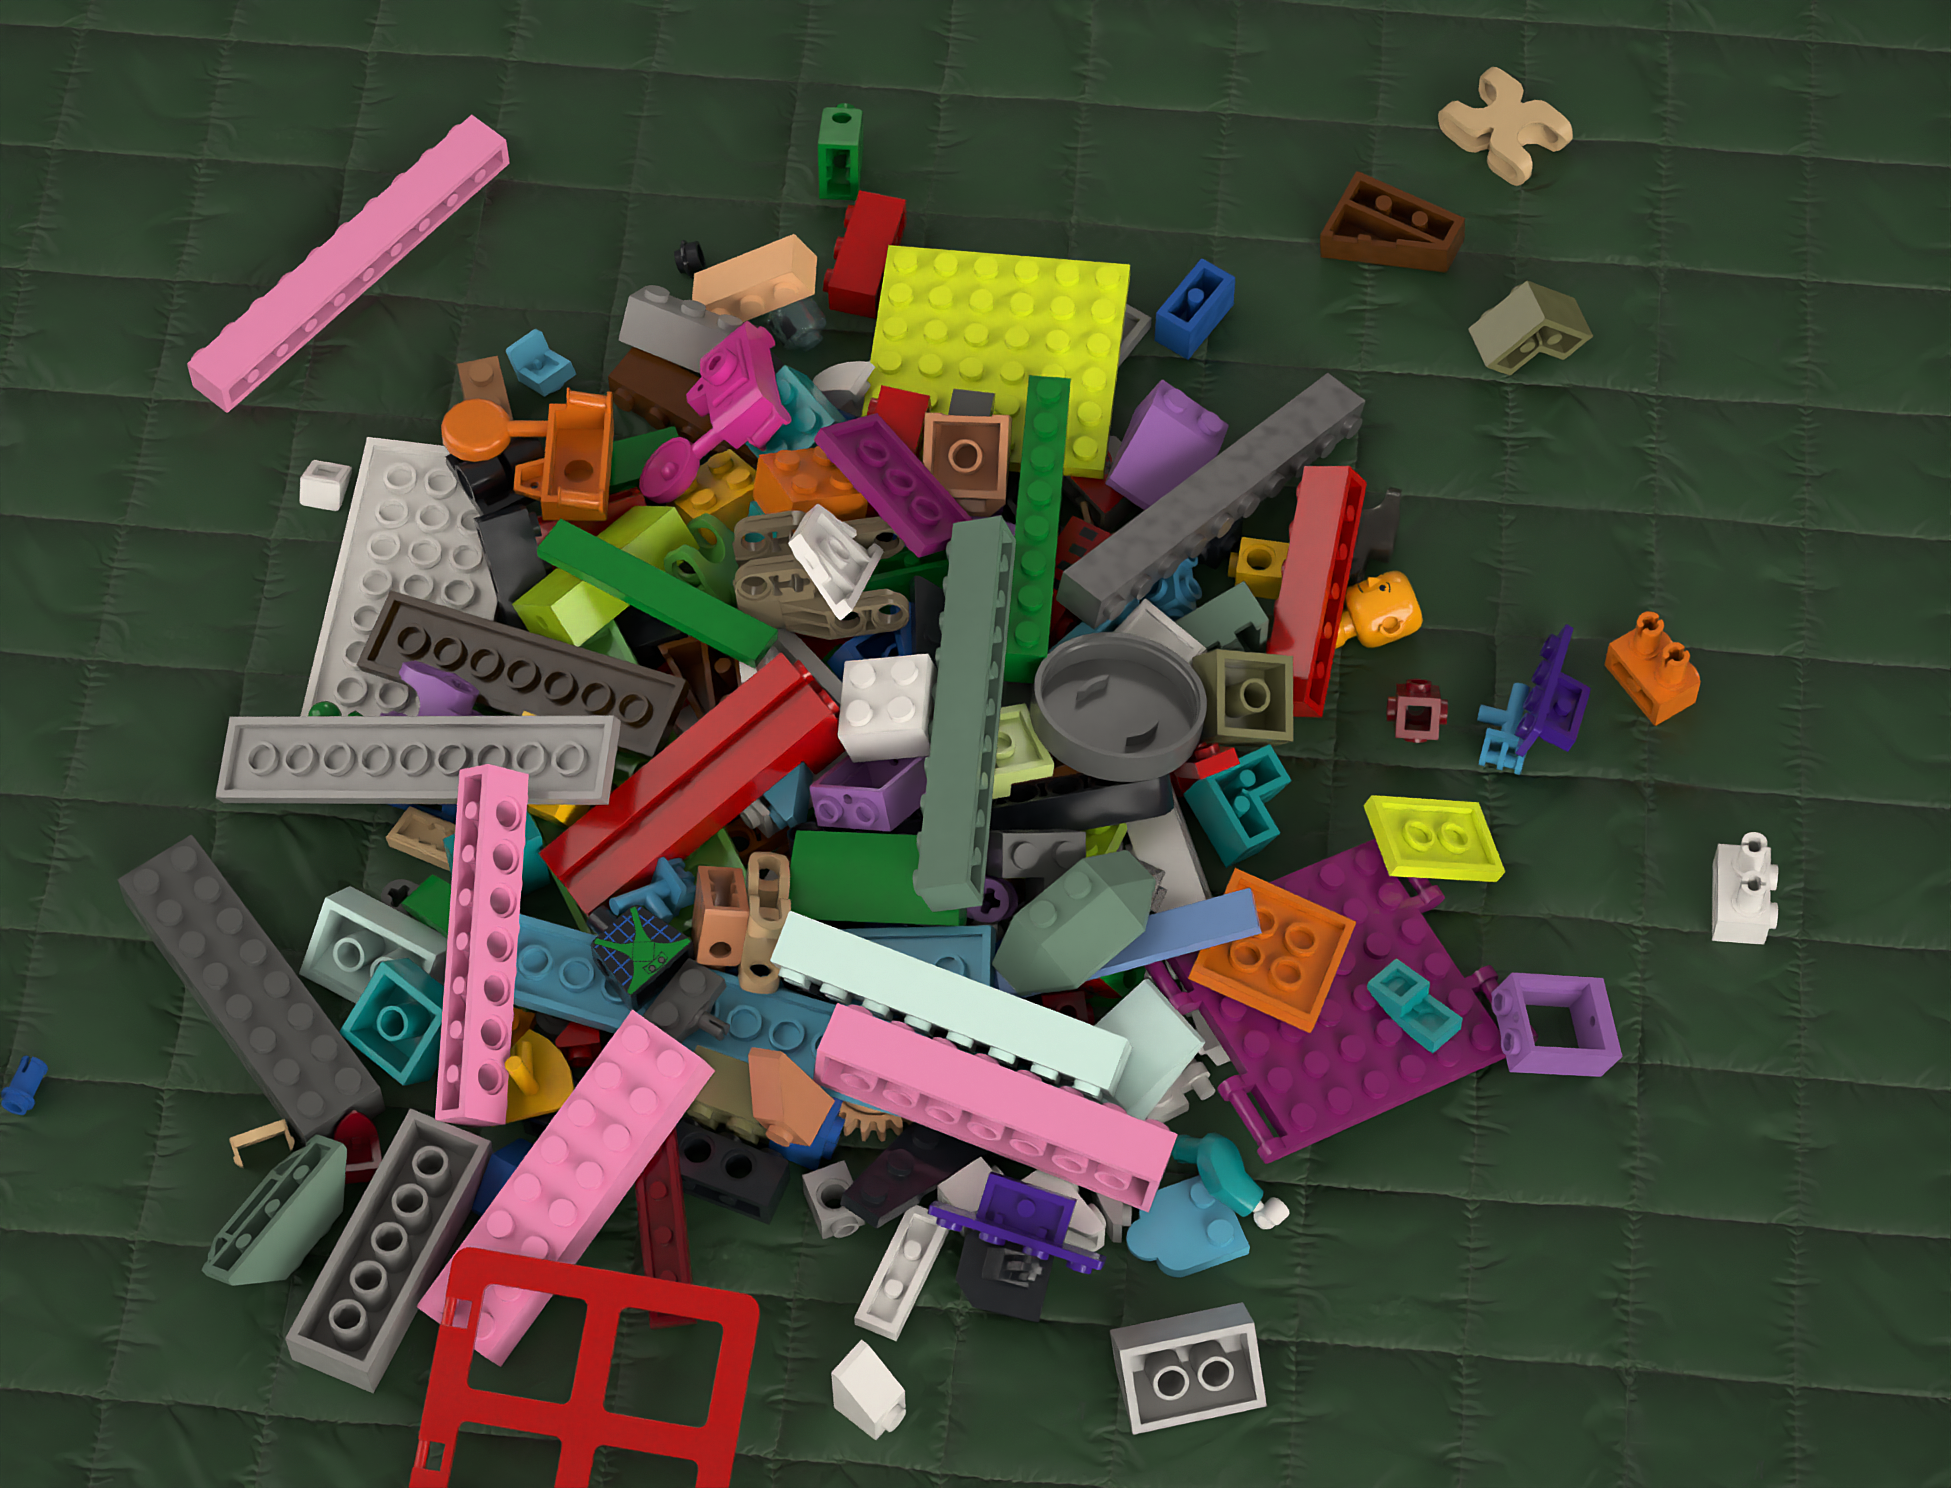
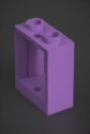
[809,755,929,832]
[1491,973,1623,1077]

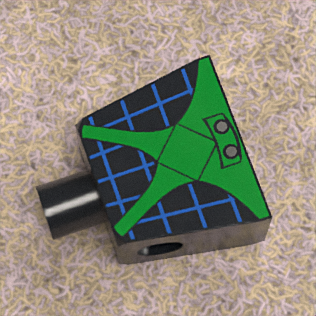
[587,905,695,1012]

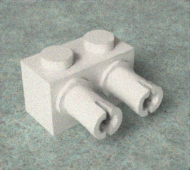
[1712,832,1778,945]

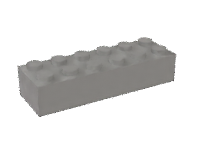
[285,1109,493,1394]

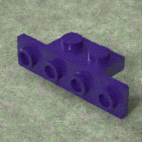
[1514,624,1591,757]
[927,1171,1107,1274]

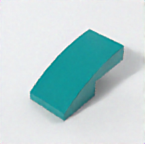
[1367,958,1463,1054]

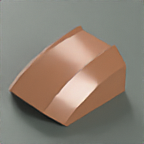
[923,412,1012,517]

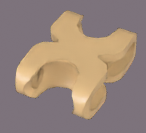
[1438,67,1573,186]
[738,852,791,994]

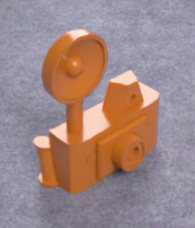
[441,387,614,521]

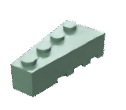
[1175,581,1269,654]

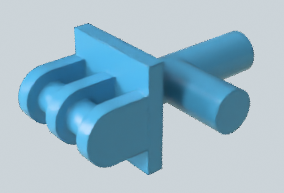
[1477,683,1530,775]
[609,857,696,924]

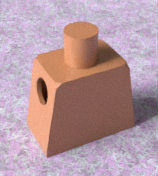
[691,866,750,973]

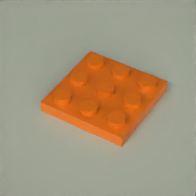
[1188,868,1356,1033]

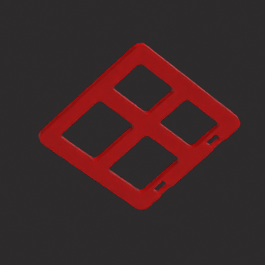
[409,1247,760,1488]

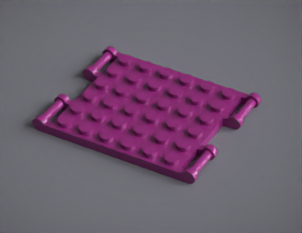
[1144,838,1539,1164]

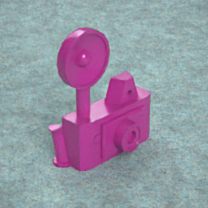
[639,320,792,504]

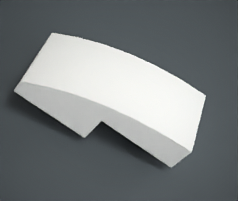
[812,361,875,409]

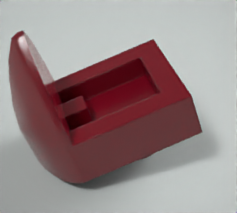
[333,1110,382,1184]

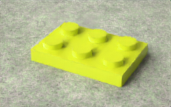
[1363,795,1505,882]

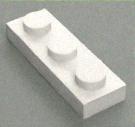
[854,1205,950,1341]

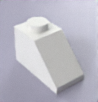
[831,1340,906,1440]

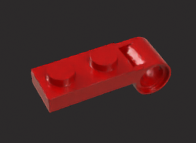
[1170,741,1240,798]

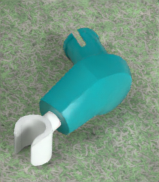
[1171,1132,1289,1229]

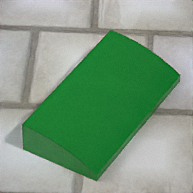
[788,830,967,926]

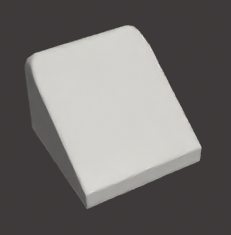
[300,460,352,511]

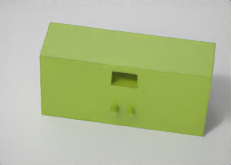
[512,506,700,647]

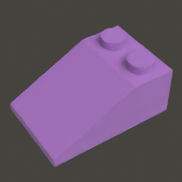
[1105,380,1229,510]

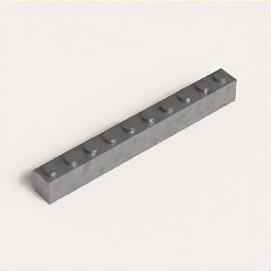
[1056,373,1365,629]

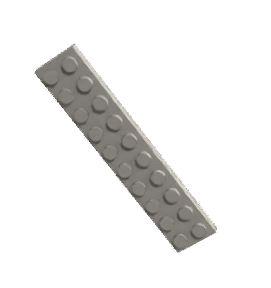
[215,716,621,805]

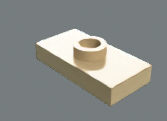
[386,806,456,871]

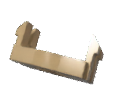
[229,1119,295,1168]

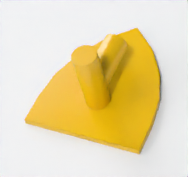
[491,1029,575,1127]

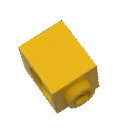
[1228,537,1289,599]

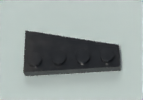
[840,1122,994,1229]

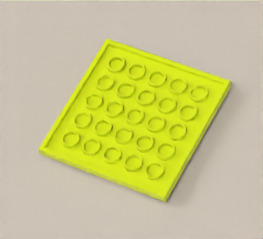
[861,245,1130,479]

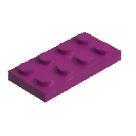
[814,413,973,558]

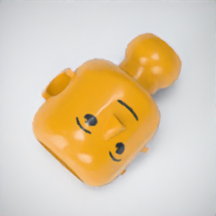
[1335,571,1423,649]

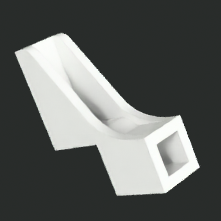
[937,1157,1106,1252]

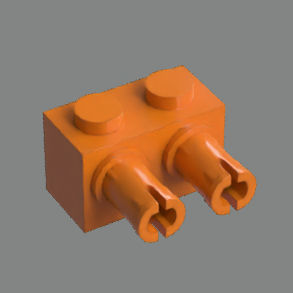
[1604,611,1701,726]

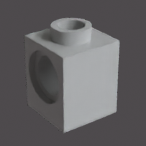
[802,1160,865,1239]

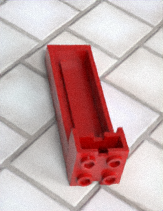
[538,652,846,917]

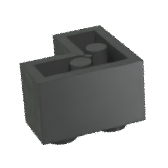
[985,829,1086,906]

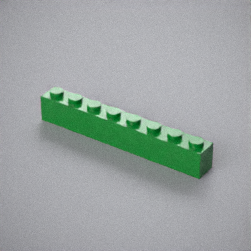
[1003,375,1071,684]

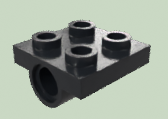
[445,437,545,516]

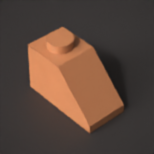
[748,1047,835,1147]

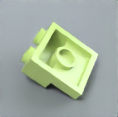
[992,703,1054,799]

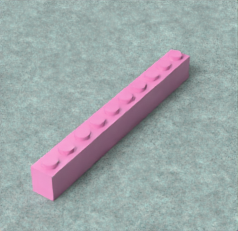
[187,115,510,413]

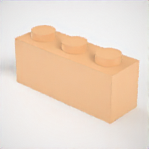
[692,234,817,322]

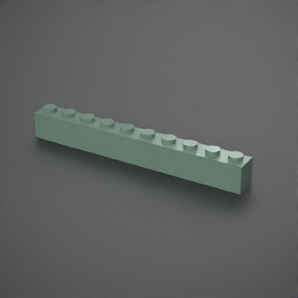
[913,516,1016,912]

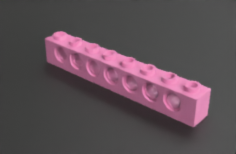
[435,764,529,1128]

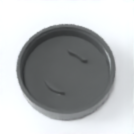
[1030,632,1207,782]

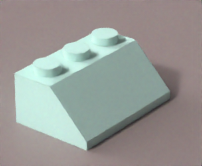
[299,886,447,1003]

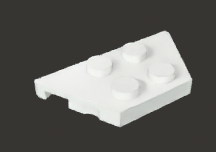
[788,503,884,620]

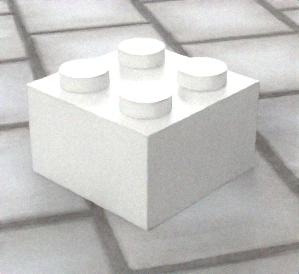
[838,654,938,763]

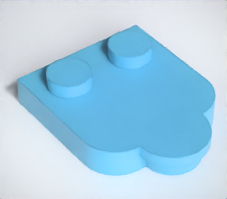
[1126,1175,1250,1278]

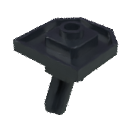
[956,1230,1055,1323]

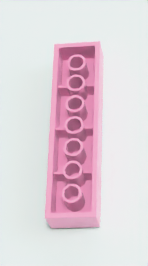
[813,1003,1178,1213]
[416,1010,715,1367]

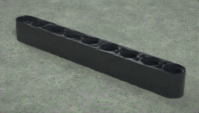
[787,773,1174,858]

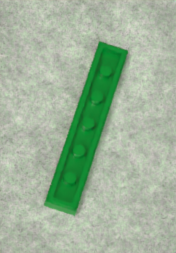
[537,519,778,669]

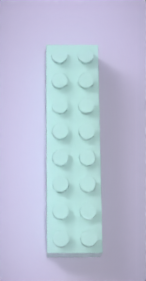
[770,911,1133,1101]

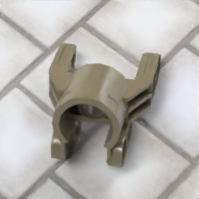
[732,511,909,640]

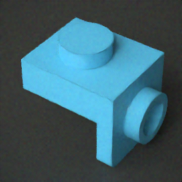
[506,329,576,397]

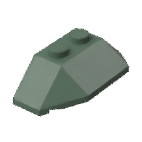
[992,850,1156,996]
[202,1134,347,1286]

